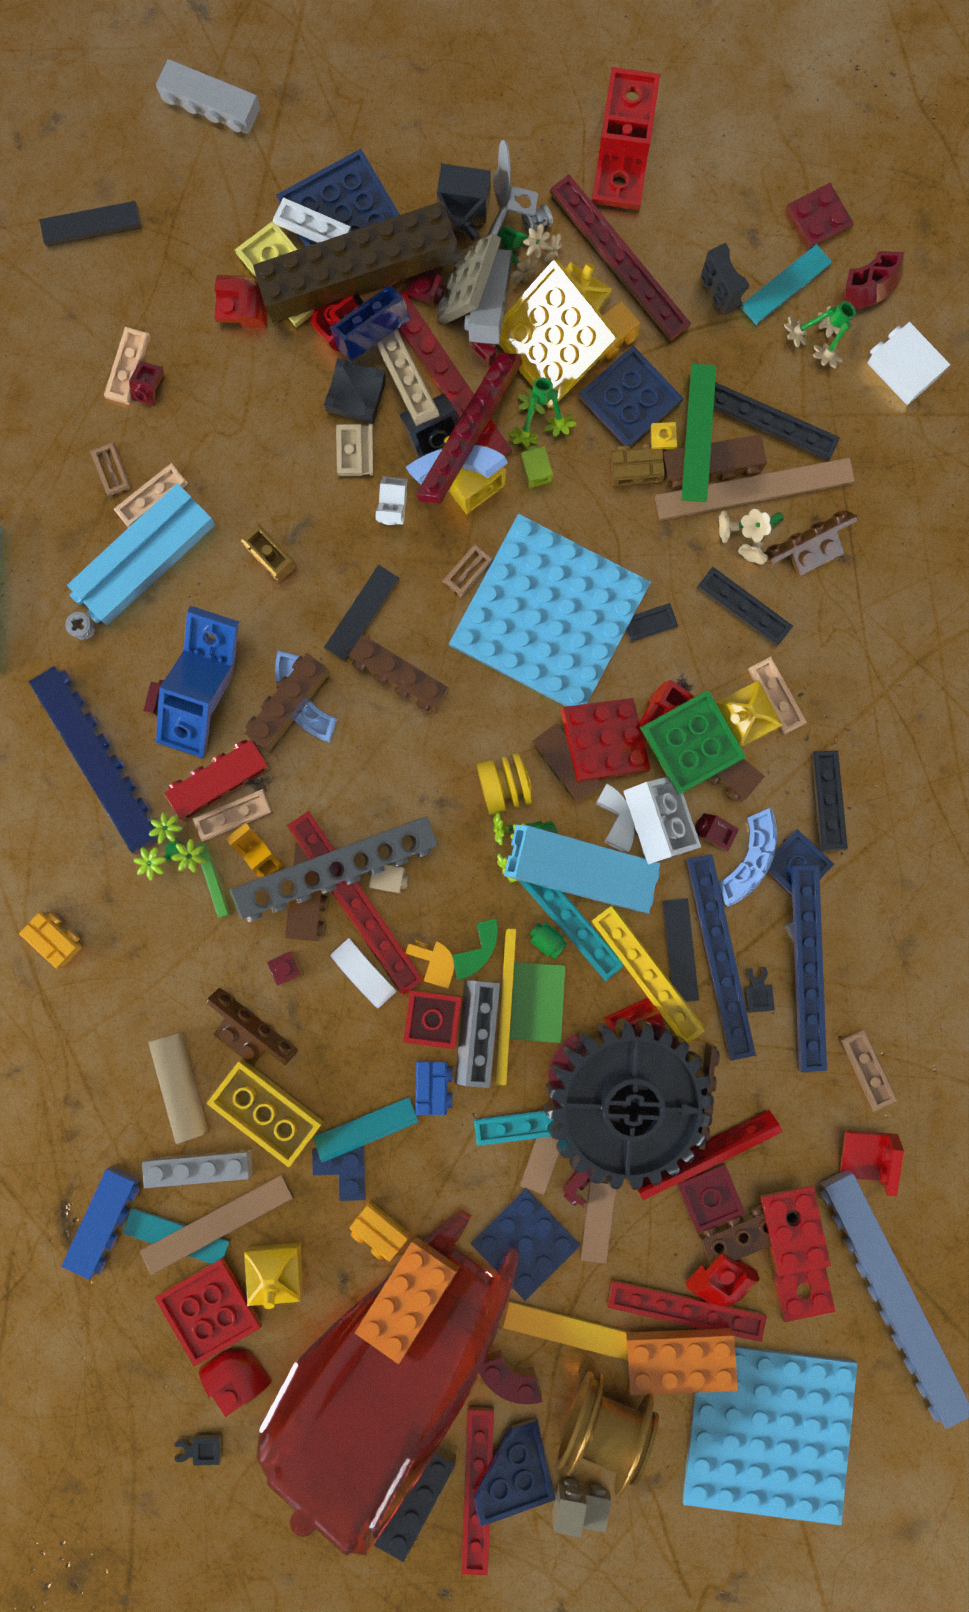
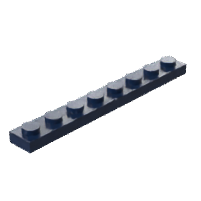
[686,854,756,1061]
[791,864,827,1072]

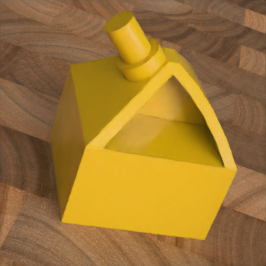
[566,262,612,313]
[444,436,506,514]
[716,680,783,748]
[244,1242,304,1309]

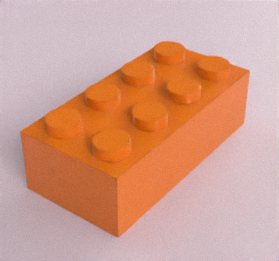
[355,1237,460,1364]
[626,1328,738,1395]

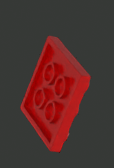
[560,698,651,782]
[155,1257,262,1366]

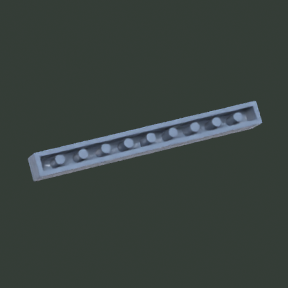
[819,1170,969,1429]

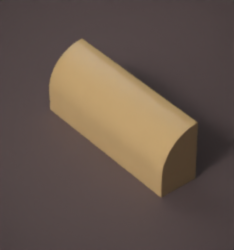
[148,1032,209,1144]

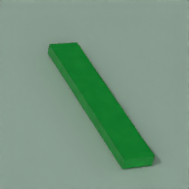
[681,364,716,503]

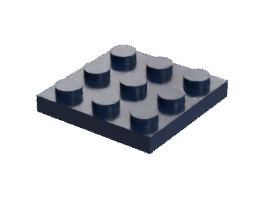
[578,345,683,447]
[471,1188,581,1301]

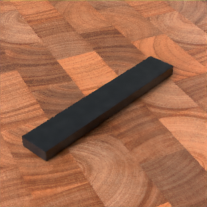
[713,382,840,462]

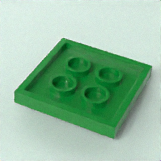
[640,690,746,795]

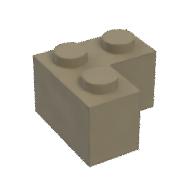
[552,1479,611,1538]

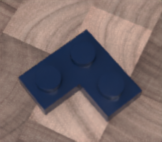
[312,1146,366,1201]

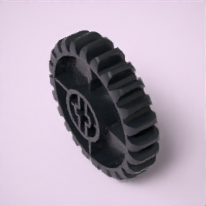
[544,1018,714,1190]

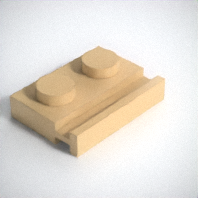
[336,424,374,476]

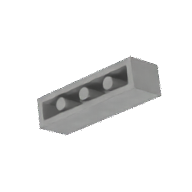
[156,59,260,134]
[465,249,512,344]
[455,980,500,1088]
[142,1149,253,1188]

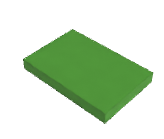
[510,962,565,1043]

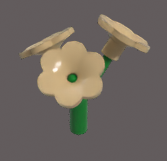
[719,509,784,565]

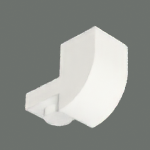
[376,476,408,525]

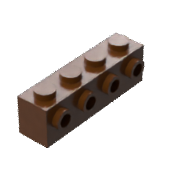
[349,634,449,713]
[244,653,330,752]
[698,1205,799,1265]

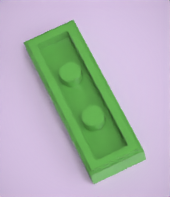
[195,842,232,918]

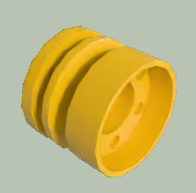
[476,752,532,815]

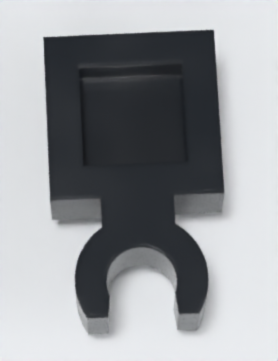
[745,967,775,1013]
[175,1434,221,1466]

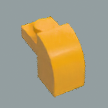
[226,823,283,878]
[406,940,455,989]

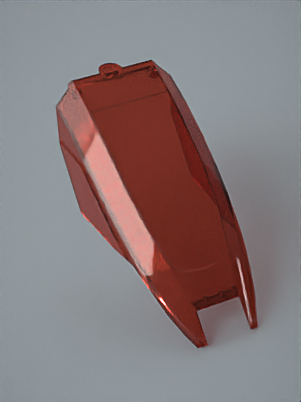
[256,1211,519,1556]

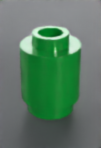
[529,922,568,959]

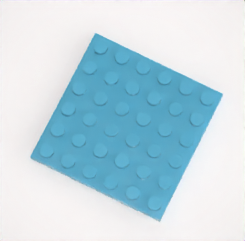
[449,514,651,706]
[683,1345,857,1525]

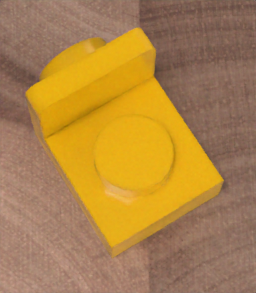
[651,422,677,451]

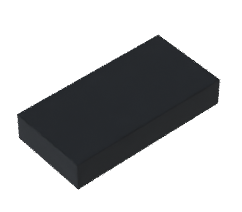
[626,603,678,643]

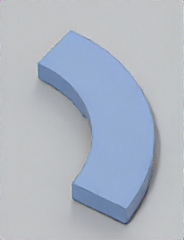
[406,445,508,484]
[275,650,337,743]
[719,808,777,907]

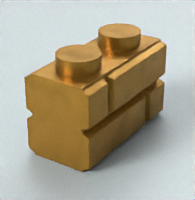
[610,444,665,486]
[241,524,297,583]

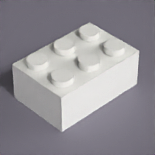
[624,777,701,864]

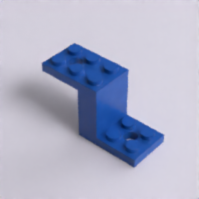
[156,606,239,758]

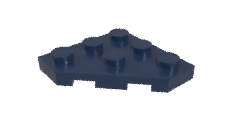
[473,1418,555,1526]

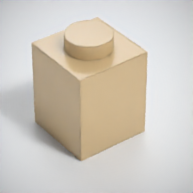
[369,865,409,894]

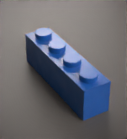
[61,1166,140,1280]

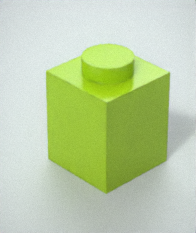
[520,446,553,488]

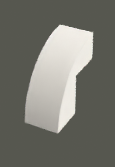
[596,784,634,854]
[330,938,397,1008]

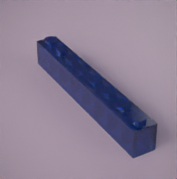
[28,666,159,855]

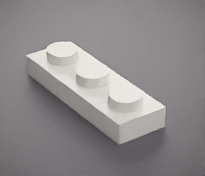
[273,198,351,243]

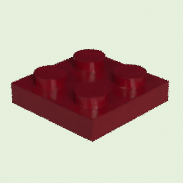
[786,183,854,250]
[677,1163,746,1233]

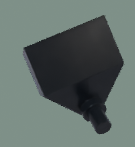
[437,163,491,242]
[399,393,459,459]

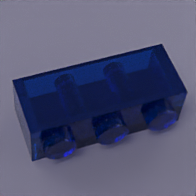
[330,285,410,362]

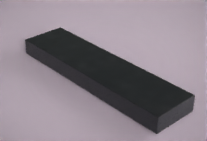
[39,201,142,246]
[324,564,400,662]
[697,567,793,647]
[811,750,848,852]
[662,898,699,1002]

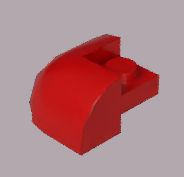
[214,275,268,328]
[311,296,372,352]
[639,680,694,726]
[685,1253,760,1307]
[199,1348,272,1417]

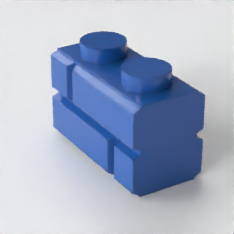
[415,1060,453,1115]

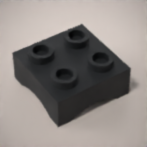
[701,242,750,315]
[324,358,387,424]

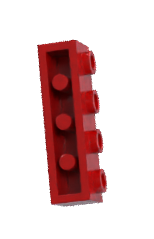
[164,739,271,821]

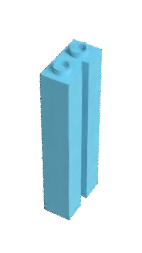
[67,483,216,626]
[504,825,660,913]

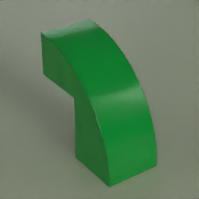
[452,919,498,980]

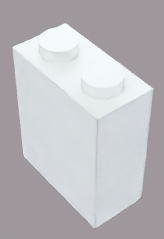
[867,322,950,406]

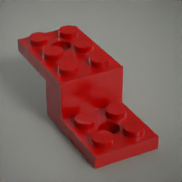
[592,67,660,210]
[760,1185,836,1322]

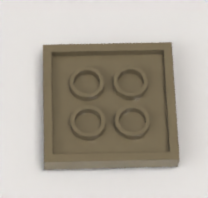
[437,233,501,324]

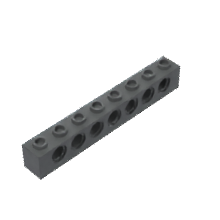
[229,816,438,922]

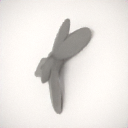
[487,139,538,236]

